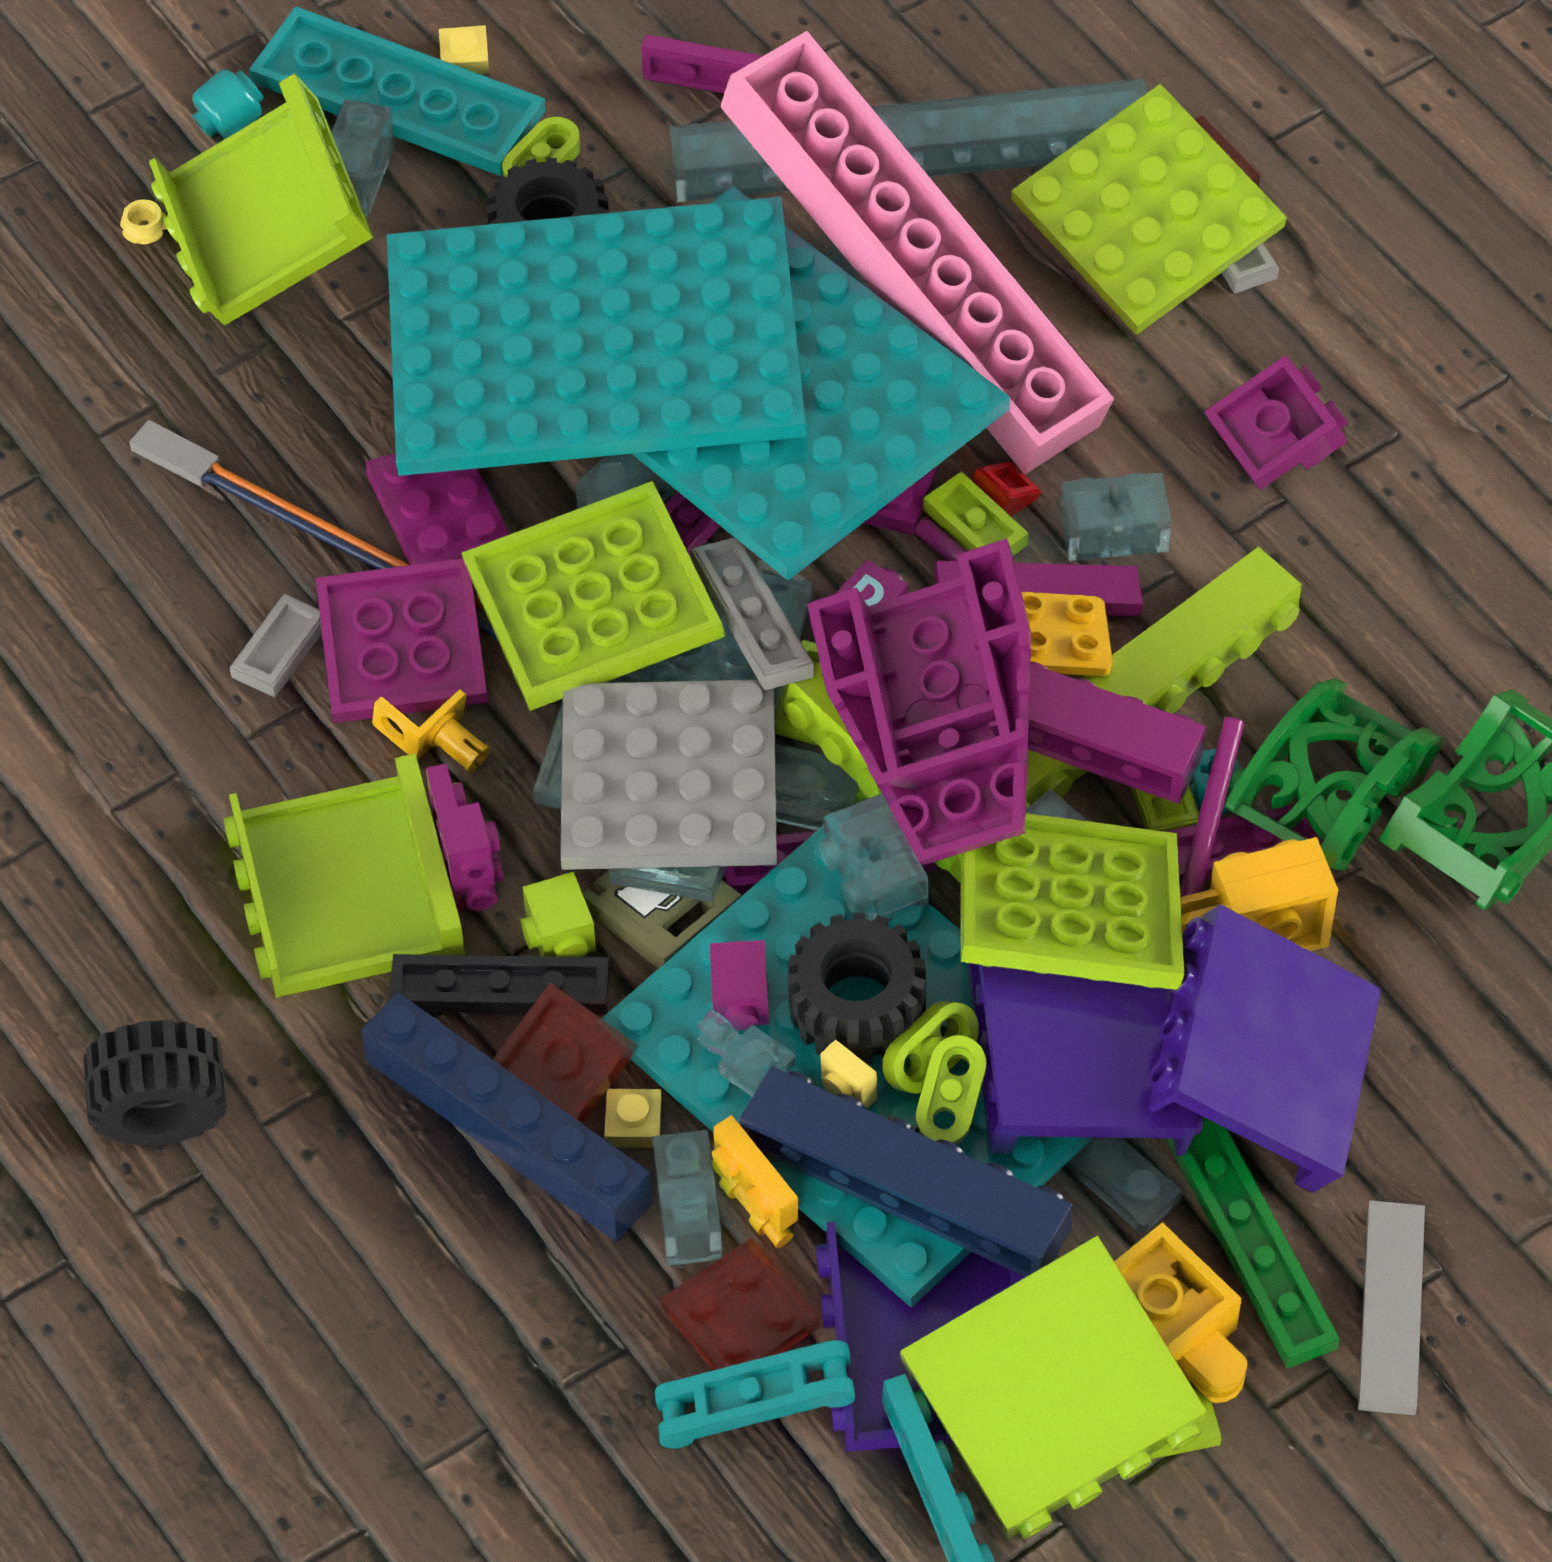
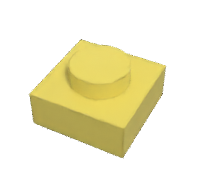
[439,25,489,74]
[820,1039,877,1109]
[604,1089,662,1148]

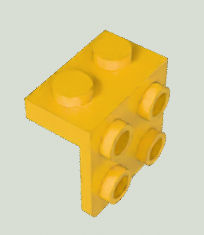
[1021,592,1113,676]

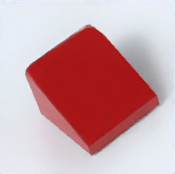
[971,461,1042,517]

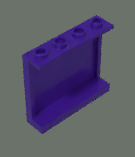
[1147,904,1381,1193]
[967,963,1203,1156]
[816,1222,1026,1452]

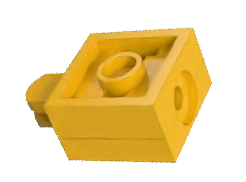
[1180,837,1338,951]
[1114,1222,1248,1403]

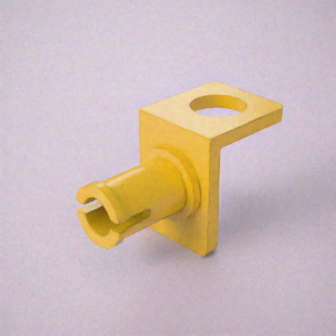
[372,689,491,773]

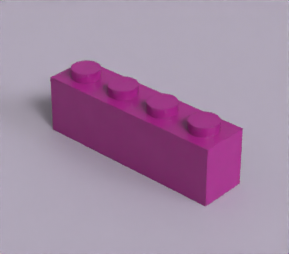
[1028,661,1206,804]

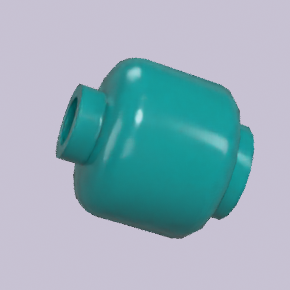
[192,69,264,139]

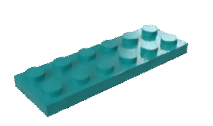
[249,6,546,176]

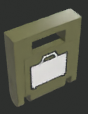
[582,867,742,969]

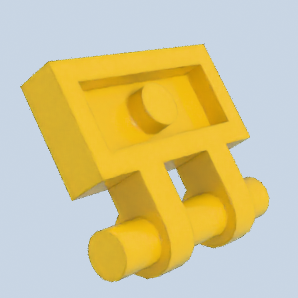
[711,1115,798,1248]

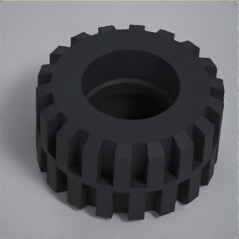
[486,158,609,225]
[787,912,926,1064]
[83,1020,227,1146]

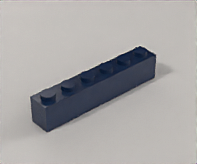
[361,992,652,1242]
[739,1066,1072,1277]

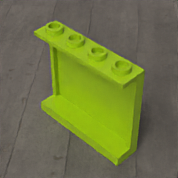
[149,73,373,326]
[223,754,465,998]
[900,1235,1207,1539]

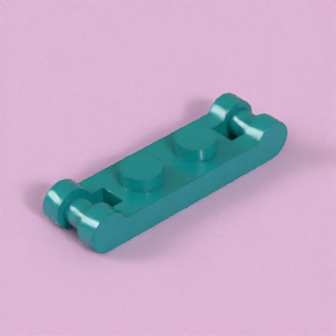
[655,1340,856,1448]

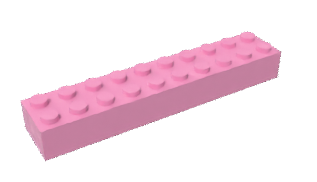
[720,31,1114,475]

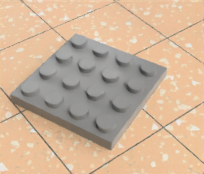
[560,680,777,870]

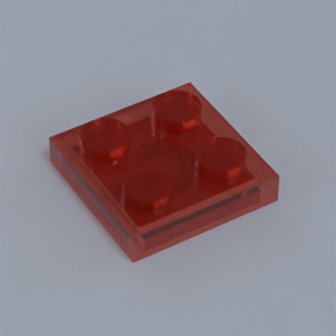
[493,983,638,1123]
[661,1238,819,1370]

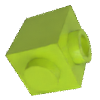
[520,871,596,957]

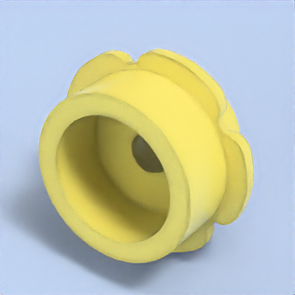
[120,199,167,244]

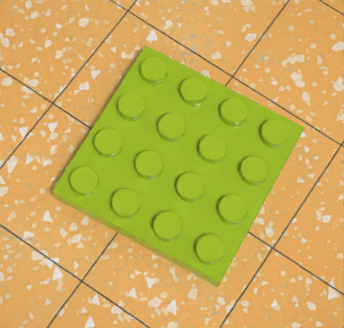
[1011,84,1287,335]
[461,481,725,711]
[961,813,1184,990]

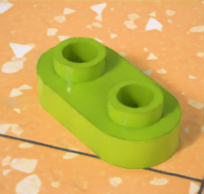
[502,117,580,177]
[882,1001,979,1094]
[916,1035,986,1145]

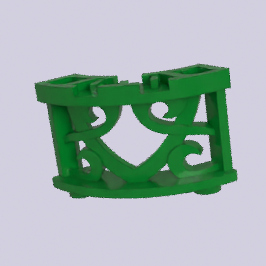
[1224,678,1447,871]
[1379,689,1552,911]

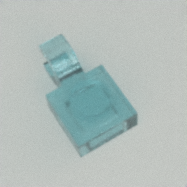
[697,1010,796,1097]

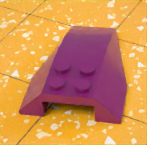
[807,538,1031,866]

